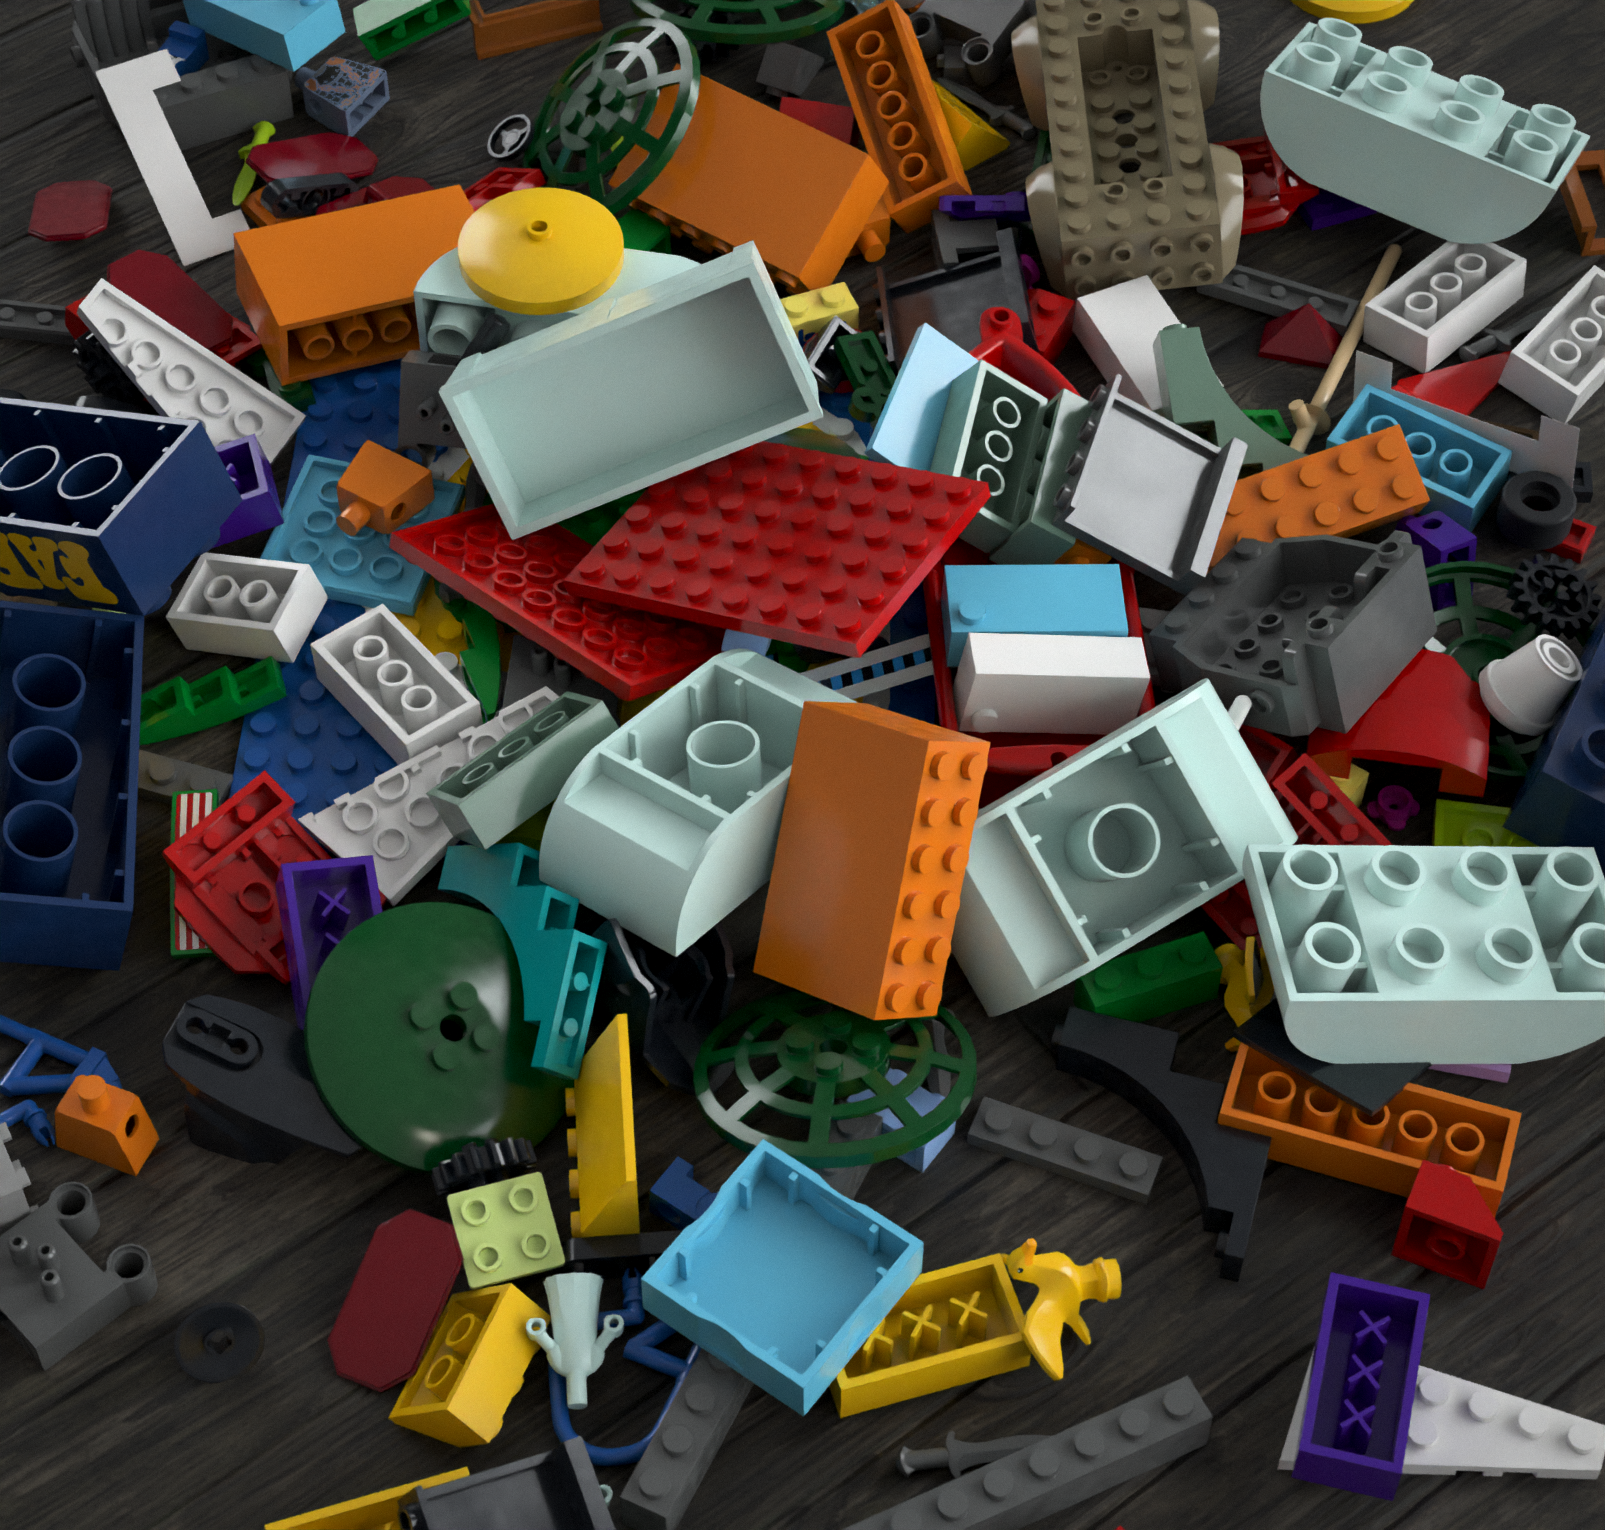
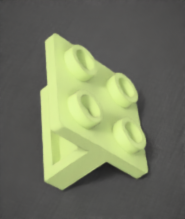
[447,1172,565,1290]

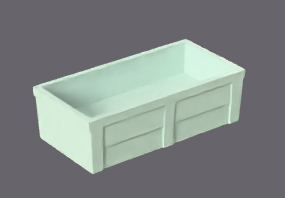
[438,240,823,540]

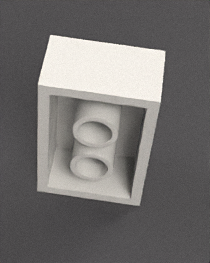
[166,552,328,663]

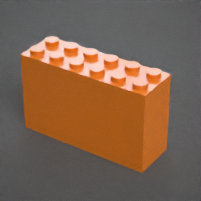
[608,63,889,295]
[233,184,475,386]
[753,701,990,1020]

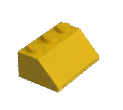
[932,80,1011,171]
[388,1283,551,1448]

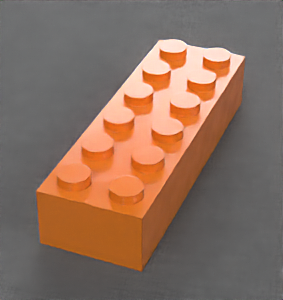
[826,0,973,234]
[1206,424,1430,575]
[1217,1042,1522,1218]

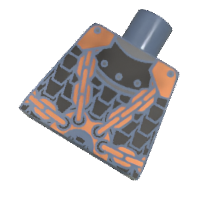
[295,57,390,137]

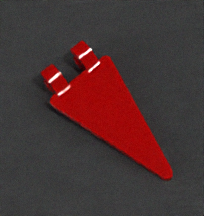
[1391,350,1512,416]

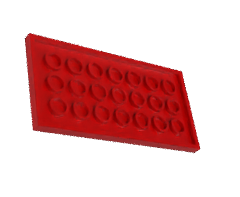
[389,504,726,701]

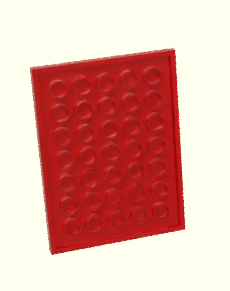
[563,441,991,658]

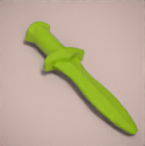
[233,121,276,206]

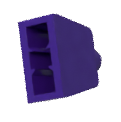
[1395,511,1477,611]

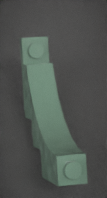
[1153,324,1309,477]

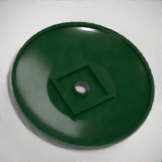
[304,902,574,1175]

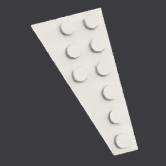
[77,278,306,465]
[298,686,559,906]
[1278,1347,1605,1479]

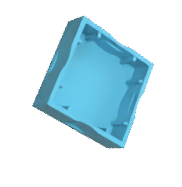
[641,1139,924,1417]

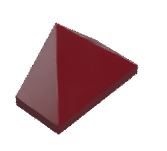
[1258,303,1342,369]

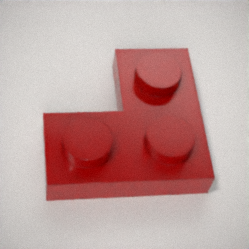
[463,167,546,211]

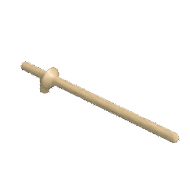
[1288,244,1402,453]

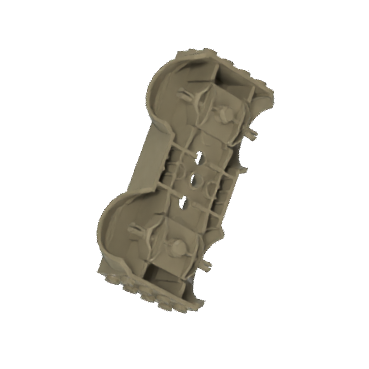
[1011,0,1244,300]

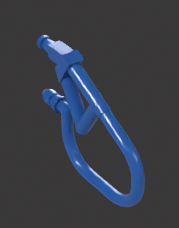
[0,1015,123,1147]
[548,1267,702,1466]

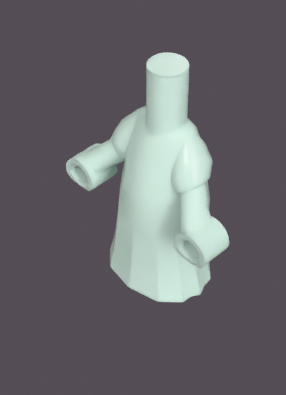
[526,1273,624,1409]

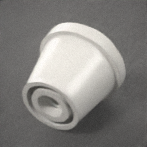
[1479,634,1583,736]

